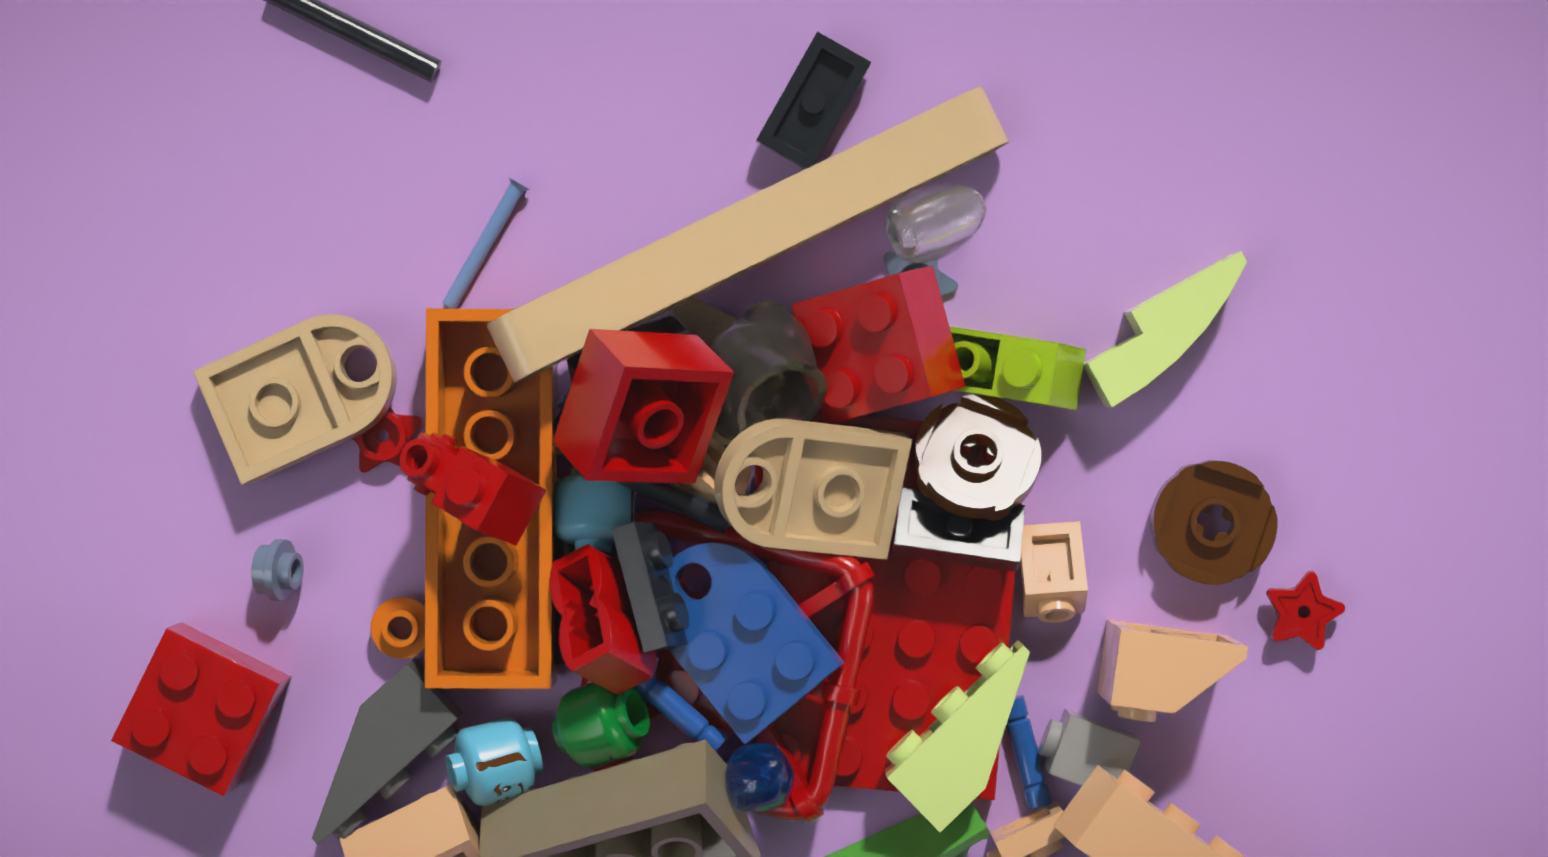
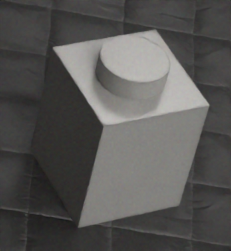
[1038,708,1141,786]

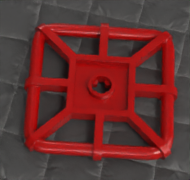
[576,508,875,823]

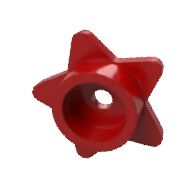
[352,406,422,473]
[1266,570,1345,651]

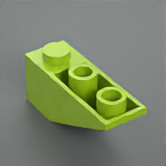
[949,326,1087,410]

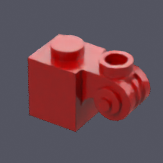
[400,432,547,546]

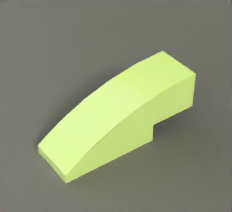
[1084,251,1247,407]

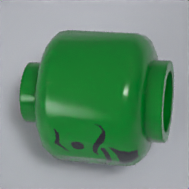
[552,683,650,767]

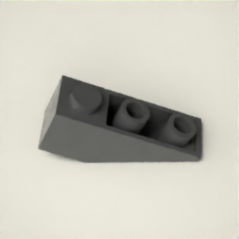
[312,658,464,845]

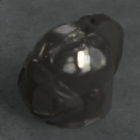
[710,300,827,440]

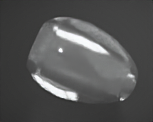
[884,183,986,263]

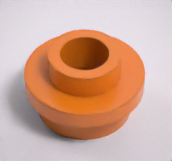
[370,596,425,659]

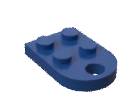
[668,542,845,744]

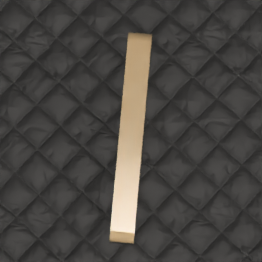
[486,86,1010,383]

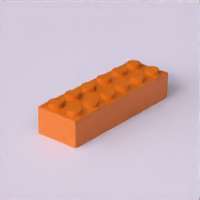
[425,308,558,689]

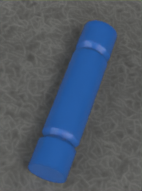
[633,674,728,751]
[1006,695,1052,809]

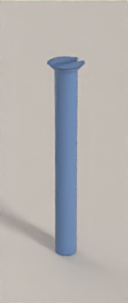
[442,178,530,309]

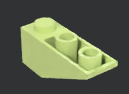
[884,640,1030,832]

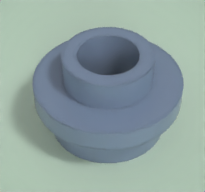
[251,539,304,602]

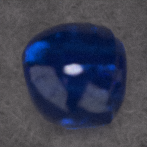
[726,743,794,812]

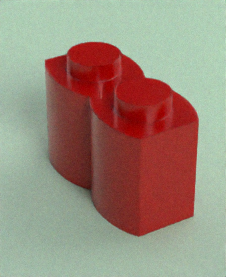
[550,544,656,695]

